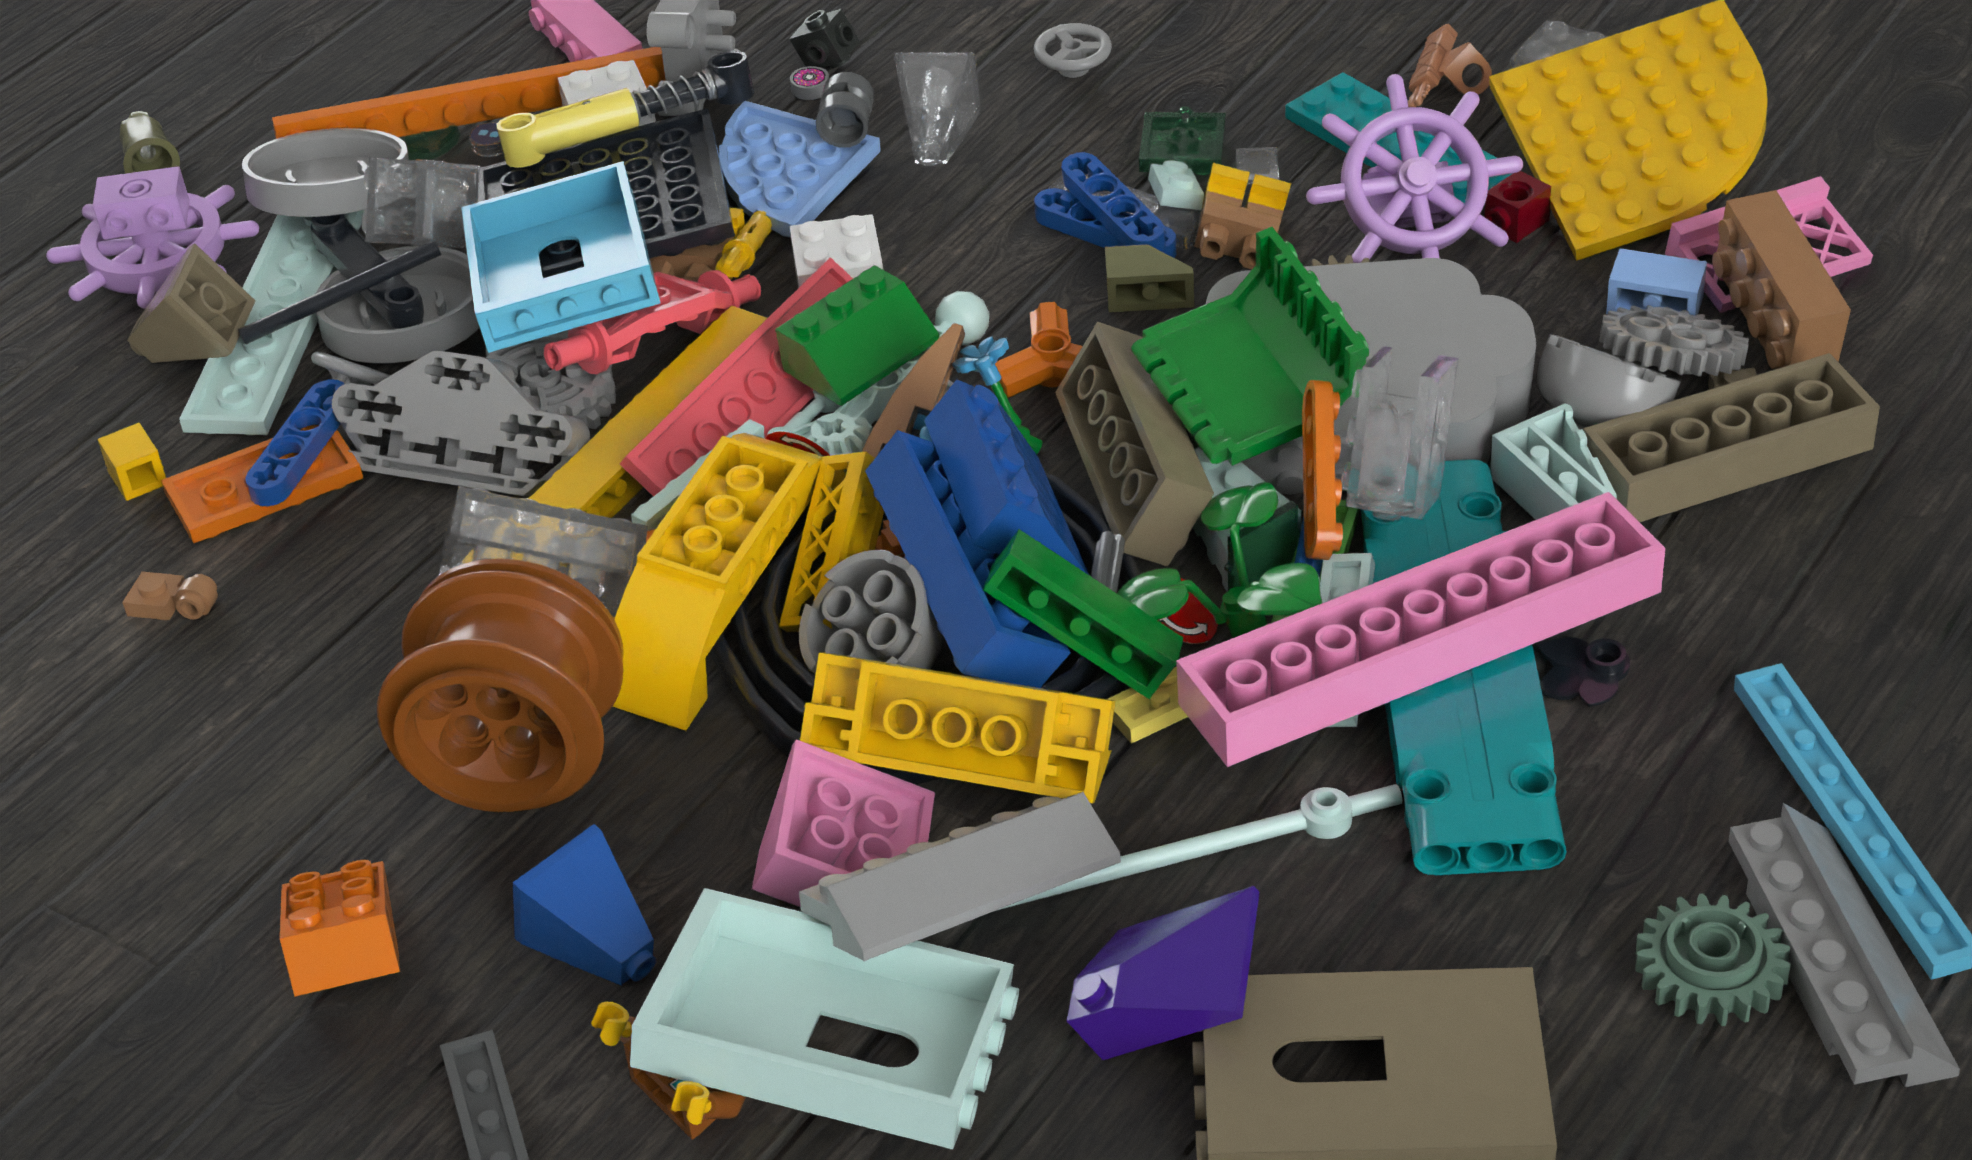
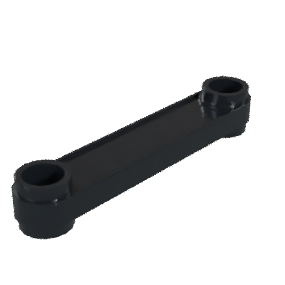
[310,214,425,329]

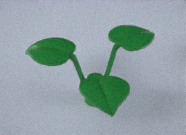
[1117,482,1323,638]

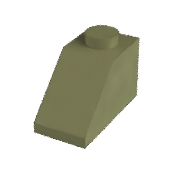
[1105,244,1194,312]

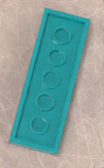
[1285,72,1513,205]

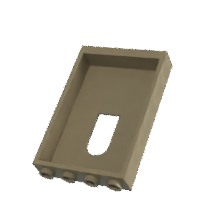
[1193,967,1557,1160]

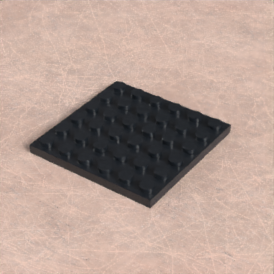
[475,108,735,278]

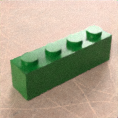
[983,529,1183,699]

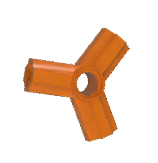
[993,302,1083,398]

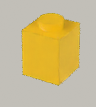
[97,423,166,501]

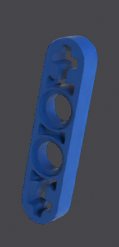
[1061,152,1166,252]
[1034,188,1176,258]
[245,379,344,506]

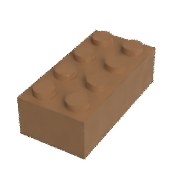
[1712,190,1851,369]

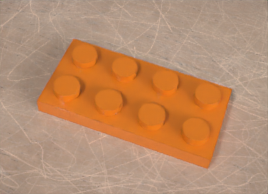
[161,425,363,544]

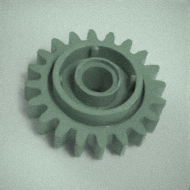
[1635,894,1790,1026]

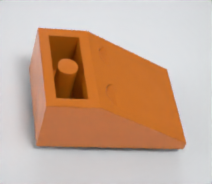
[280,860,400,997]

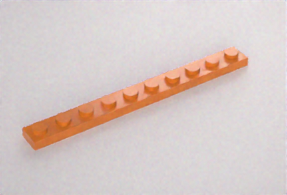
[272,47,666,139]

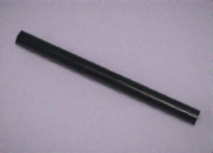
[238,240,442,345]

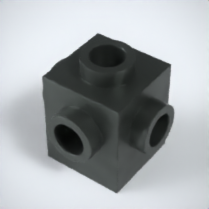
[789,9,860,69]

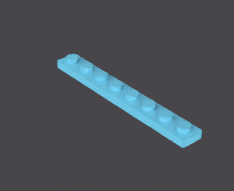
[1734,663,1972,980]

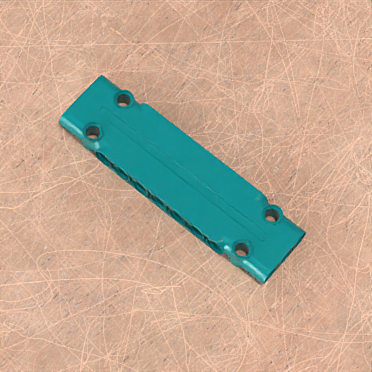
[1356,459,1567,875]

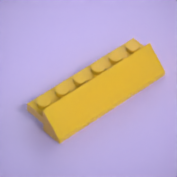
[800,652,1116,804]

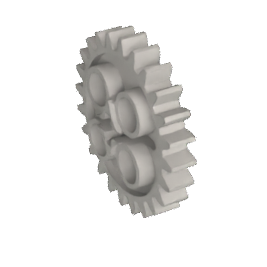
[1599,305,1749,376]

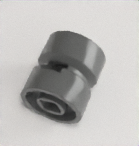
[816,72,874,147]

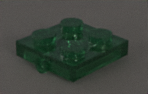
[1139,107,1226,175]

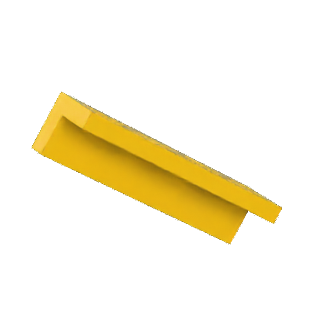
[779,451,884,632]

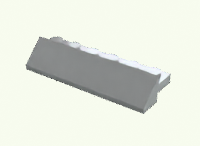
[799,792,1121,961]
[1728,803,1960,1087]

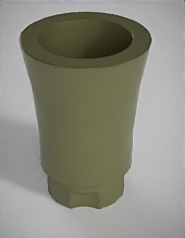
[120,111,180,174]

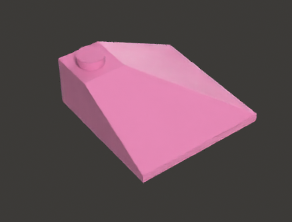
[752,739,935,907]

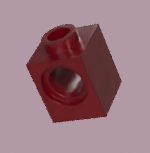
[1484,171,1551,243]

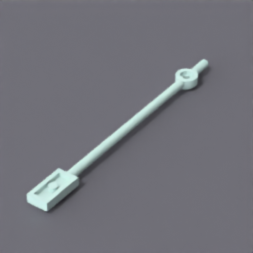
[998,784,1402,910]

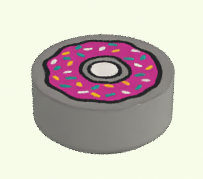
[790,66,829,100]

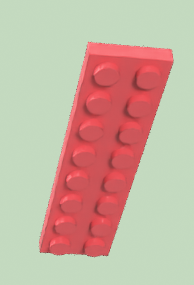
[620,257,853,496]

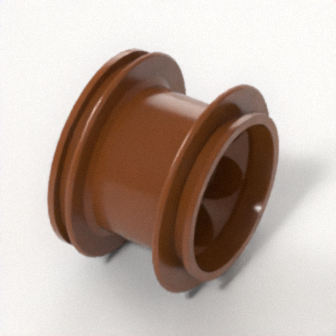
[377,558,624,812]

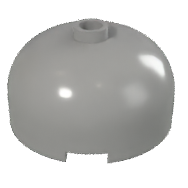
[1537,334,1681,430]
[799,550,945,674]

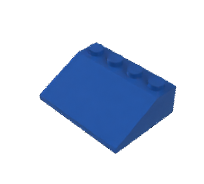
[924,380,1089,575]

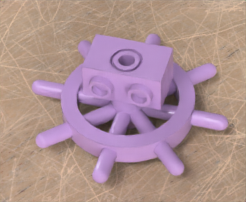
[1306,74,1523,263]
[46,166,259,309]

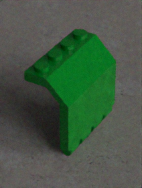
[1131,227,1369,466]

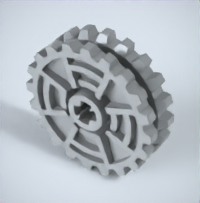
[469,330,616,440]

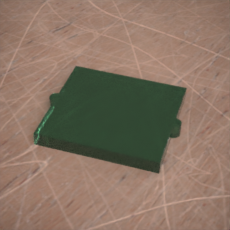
[1224,500,1301,590]

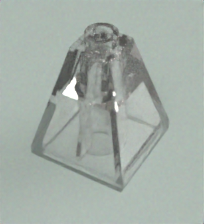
[894,52,982,166]

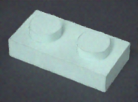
[1148,161,1204,210]

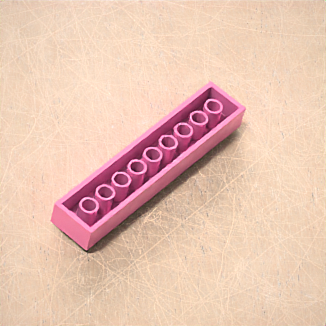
[1176,492,1665,767]

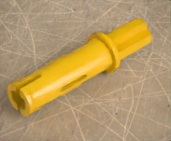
[715,211,772,280]

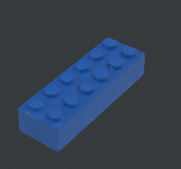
[865,430,1071,688]

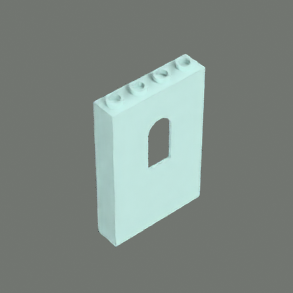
[630,888,1019,1149]

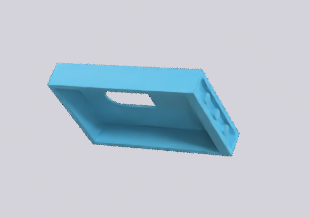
[461,162,661,353]

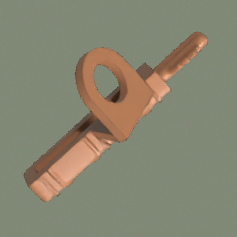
[1408,24,1492,107]

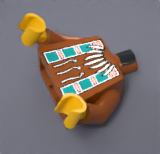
[591,1001,746,1140]

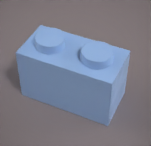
[1606,248,1707,316]

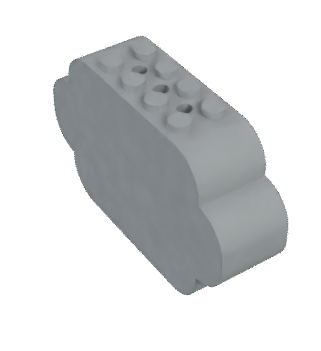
[1183,258,1536,495]

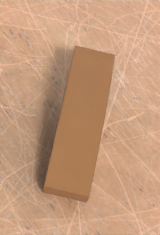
[862,323,965,458]

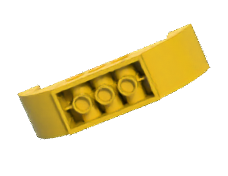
[612,433,846,731]

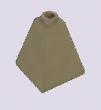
[127,243,256,363]

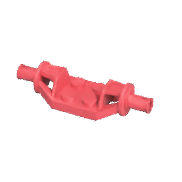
[544,270,761,374]

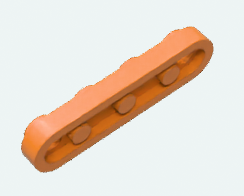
[1302,380,1343,560]

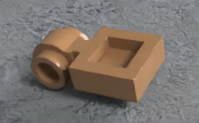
[122,572,218,620]

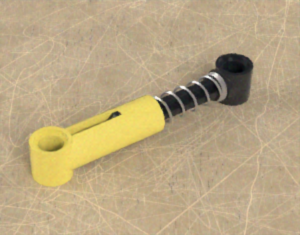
[497,51,754,168]

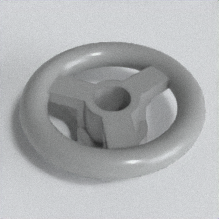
[1034,23,1112,78]
[311,352,391,402]

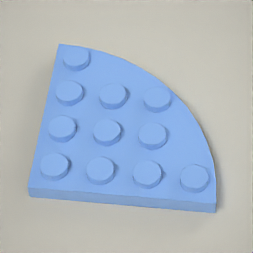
[719,101,881,237]

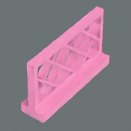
[1665,176,1873,313]

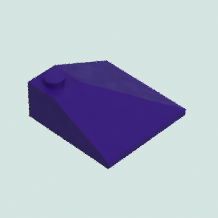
[1067,886,1260,1060]

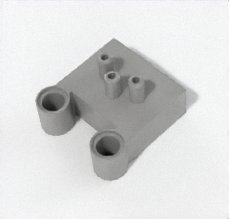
[646,0,739,117]

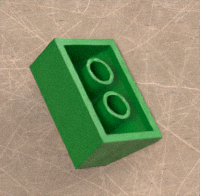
[775,265,940,406]

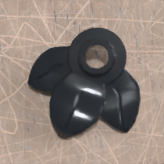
[1538,637,1630,707]

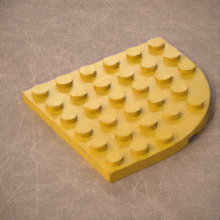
[1489,0,1767,261]

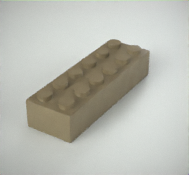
[1055,322,1214,566]
[1583,353,1880,522]

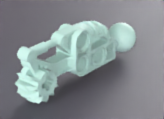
[767,291,989,475]

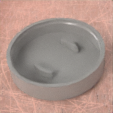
[242,128,411,217]
[316,246,480,363]

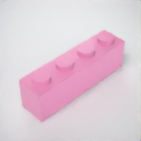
[529,0,643,62]

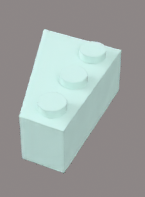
[1491,403,1617,520]

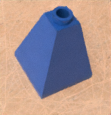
[513,824,656,985]

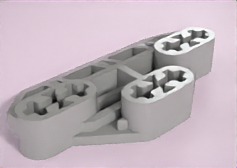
[332,351,590,496]

